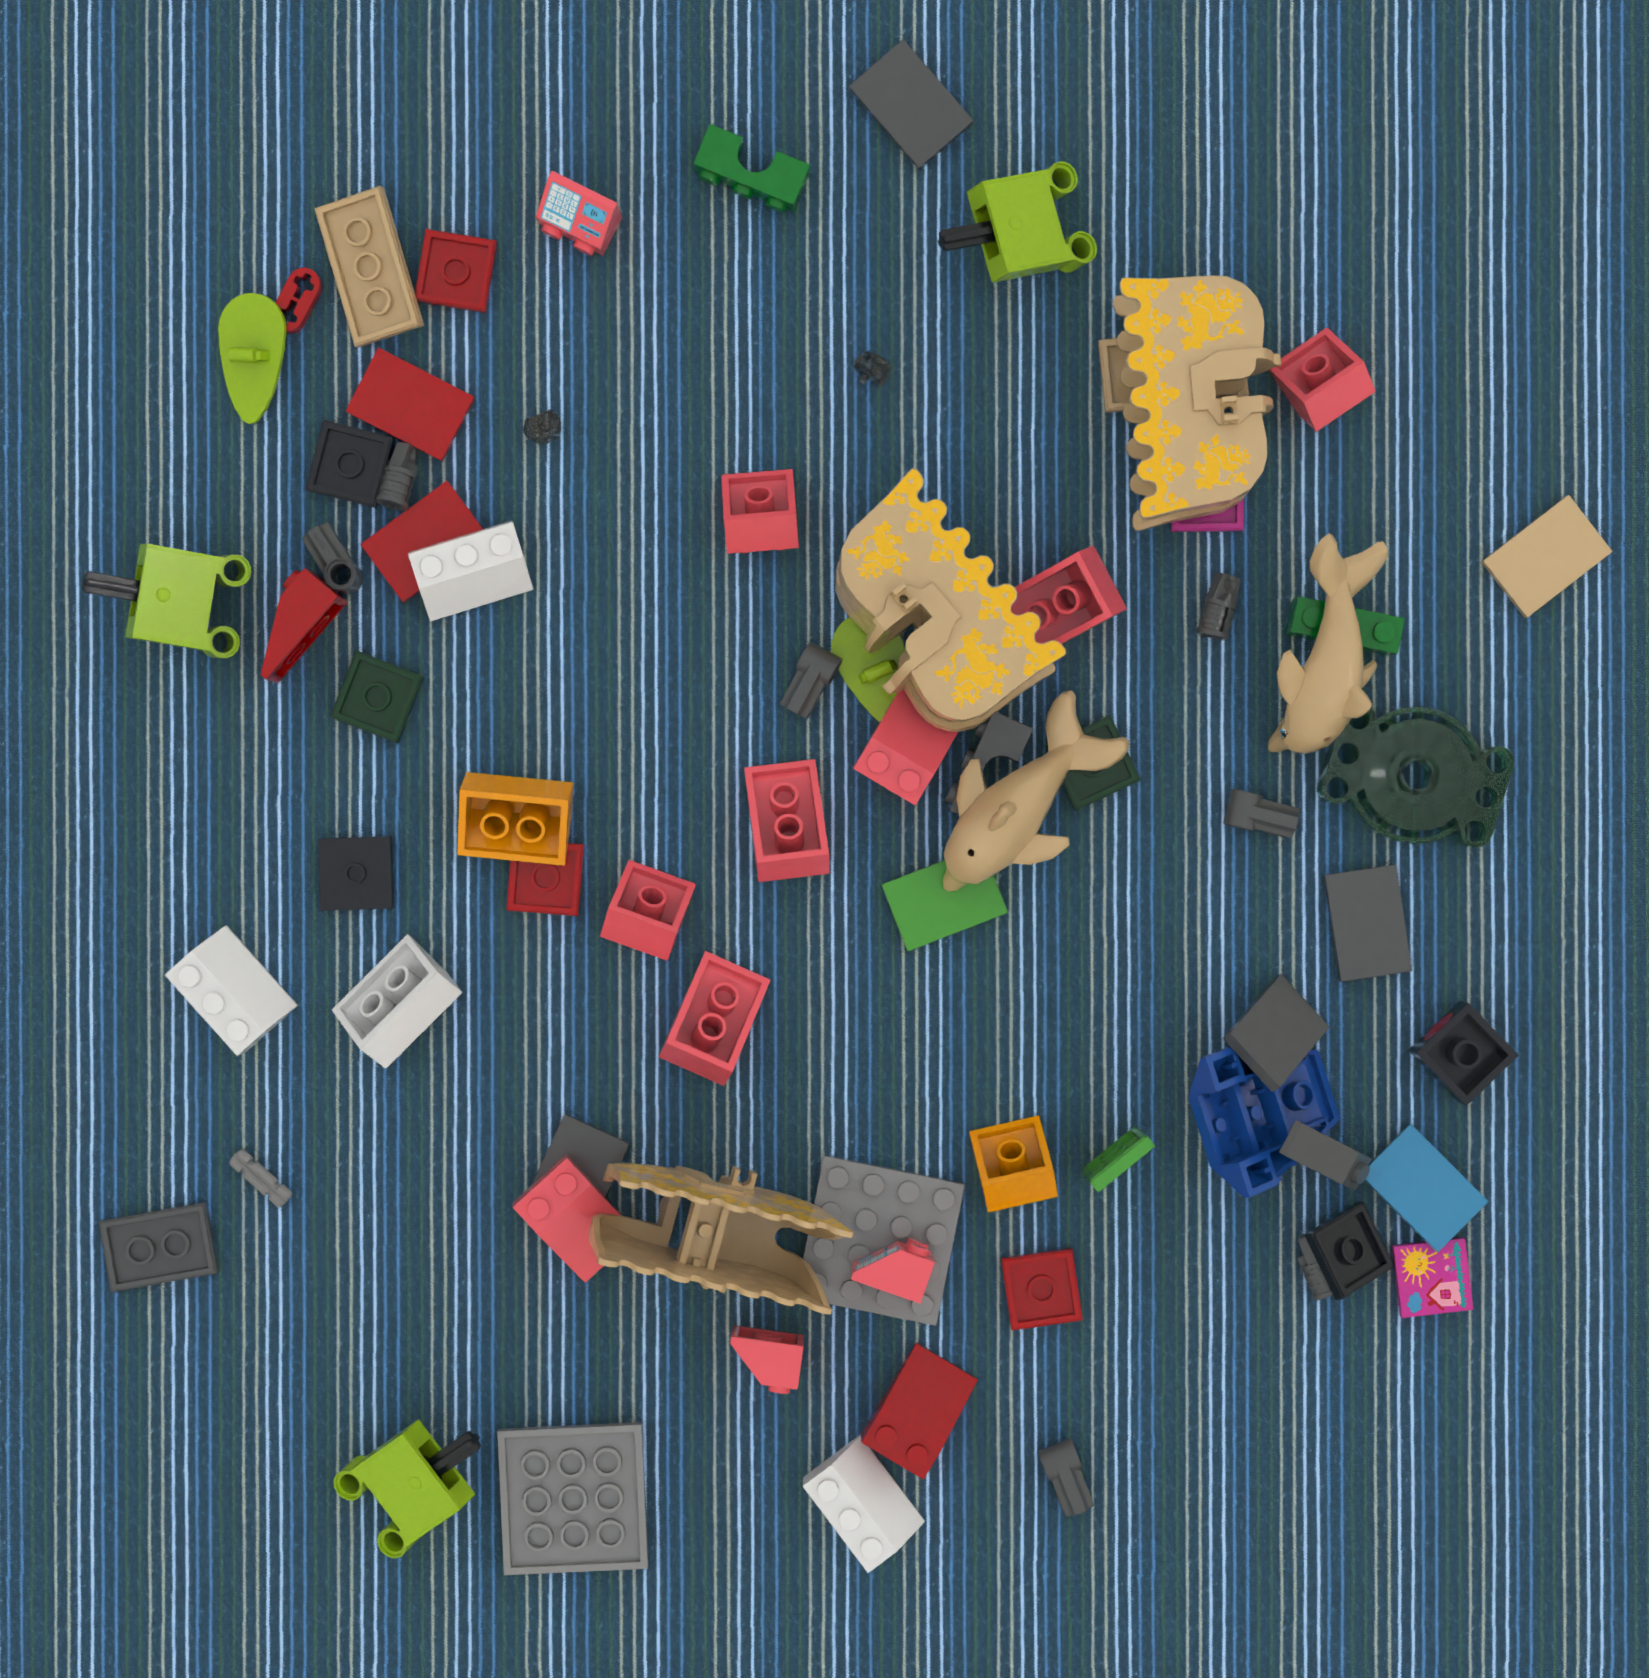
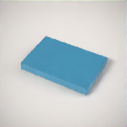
[1365,1124,1489,1252]

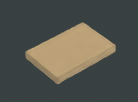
[1481,495,1613,618]

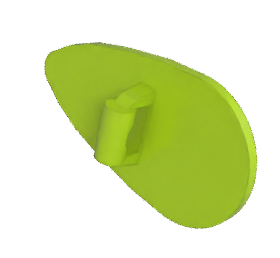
[218,293,287,424]
[831,617,905,722]

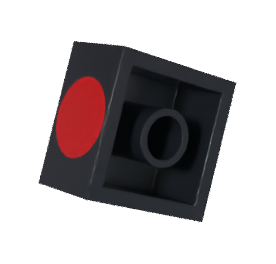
[1408,1001,1519,1106]

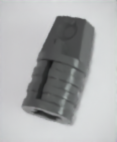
[376,442,418,511]
[1196,573,1240,641]
[1297,1233,1333,1300]

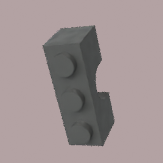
[945,712,1033,815]

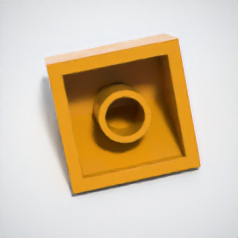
[969,1115,1058,1213]

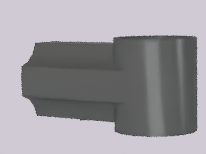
[302,522,363,594]
[780,642,843,719]
[1223,789,1300,838]
[1037,1438,1095,1517]

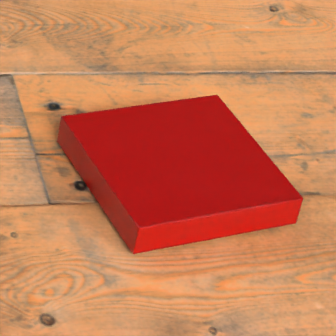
[415,229,498,313]
[506,843,584,916]
[1001,1248,1083,1331]

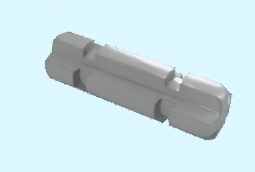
[229,1149,292,1208]

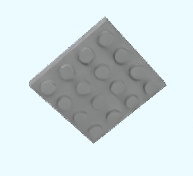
[803,1155,965,1326]
[497,1422,649,1575]

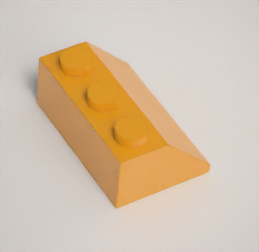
[457,772,574,866]

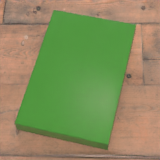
[881,860,1008,952]
[1081,1126,1155,1193]

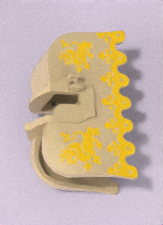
[1113,276,1281,531]
[835,468,1066,732]
[588,1163,854,1315]

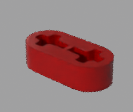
[275,267,323,334]

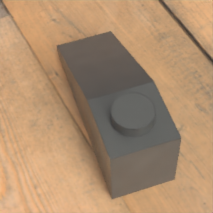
[1279,1120,1372,1191]

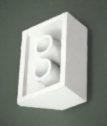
[408,520,534,621]
[165,925,298,1056]
[332,934,462,1068]
[803,1435,925,1573]

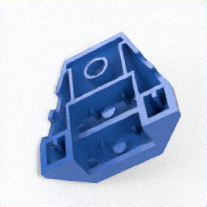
[1188,1047,1340,1198]

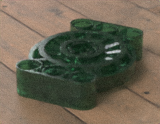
[1316,707,1514,848]

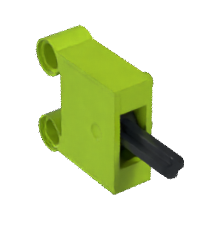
[938,161,1097,283]
[82,543,251,658]
[333,1419,481,1558]

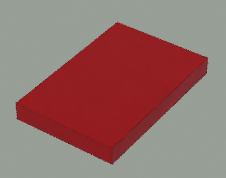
[346,347,475,462]
[360,481,483,603]

